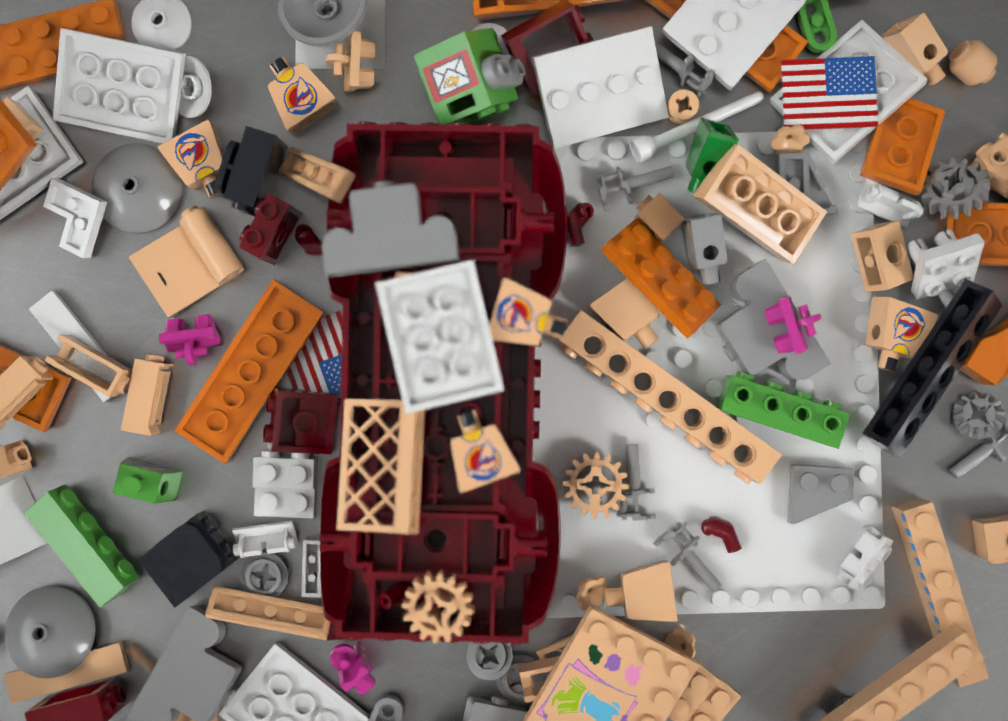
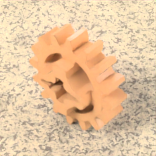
[563,452,630,519]
[402,570,474,644]

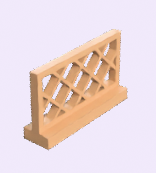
[337,399,425,534]

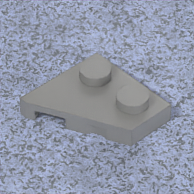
[787,464,855,524]

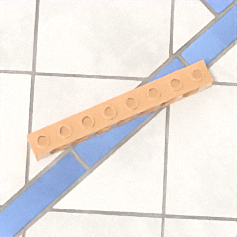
[558,310,782,485]

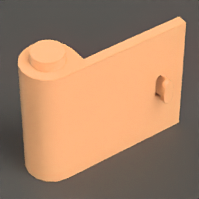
[129,205,244,318]

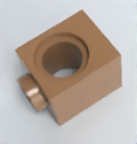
[635,193,685,243]

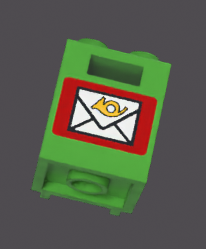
[413,28,519,125]

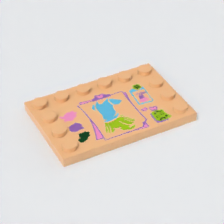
[522,605,699,721]

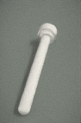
[630,91,764,163]

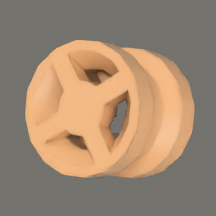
[667,89,699,125]

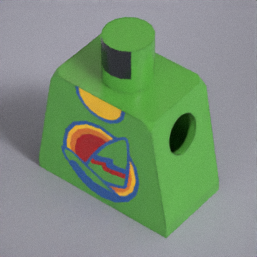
[113,457,183,504]

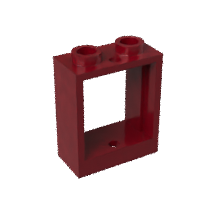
[501,0,594,96]
[24,676,126,721]

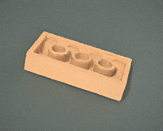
[693,144,827,264]

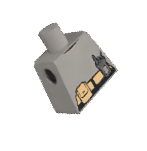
[681,213,728,285]

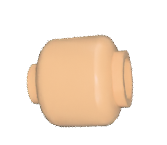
[949,40,998,86]

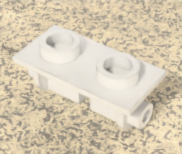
[857,178,923,229]
[232,521,299,558]
[837,527,894,590]

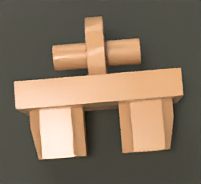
[326,31,376,93]
[0,440,32,479]

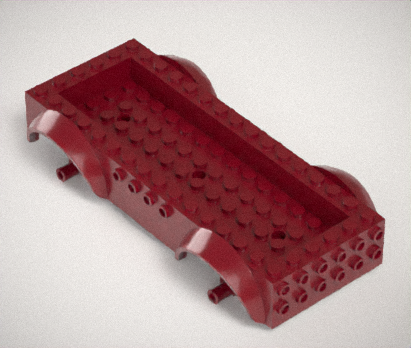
[319,121,567,645]

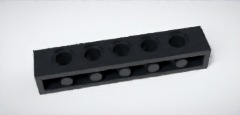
[862,279,1003,459]

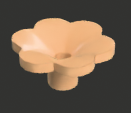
[770,125,810,154]
[576,576,609,611]
[665,627,696,658]

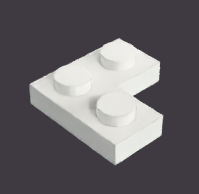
[43,178,107,258]

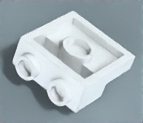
[252,450,318,519]

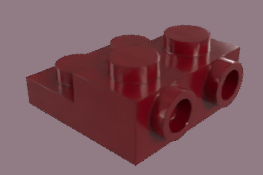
[238,192,303,266]
[263,387,338,455]

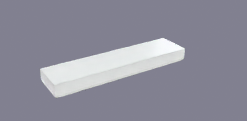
[29,290,117,403]

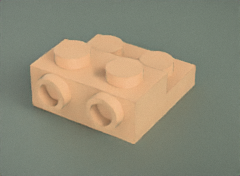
[668,657,741,721]

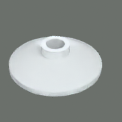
[131,0,192,51]
[179,56,212,118]

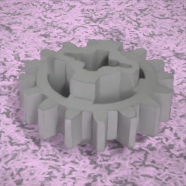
[919,158,990,220]

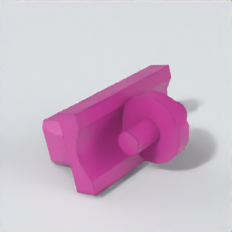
[764,296,822,354]
[159,314,222,366]
[330,640,376,695]

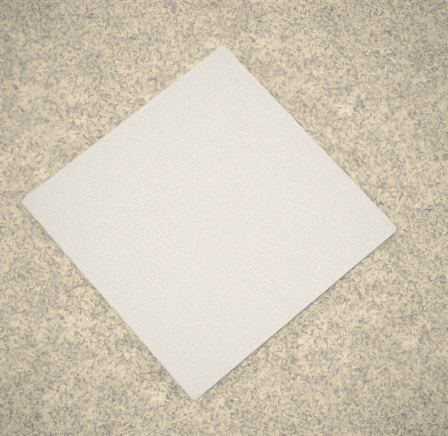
[428,131,885,618]

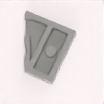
[776,153,838,215]

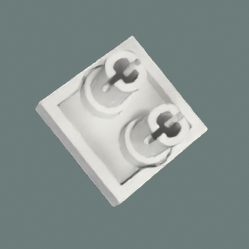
[906,229,985,300]

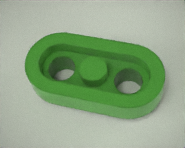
[796,0,837,53]

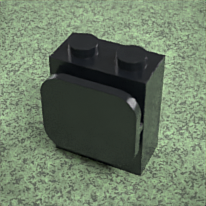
[215,126,288,217]
[138,511,239,608]

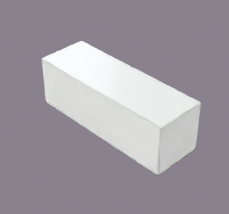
[302,537,321,598]

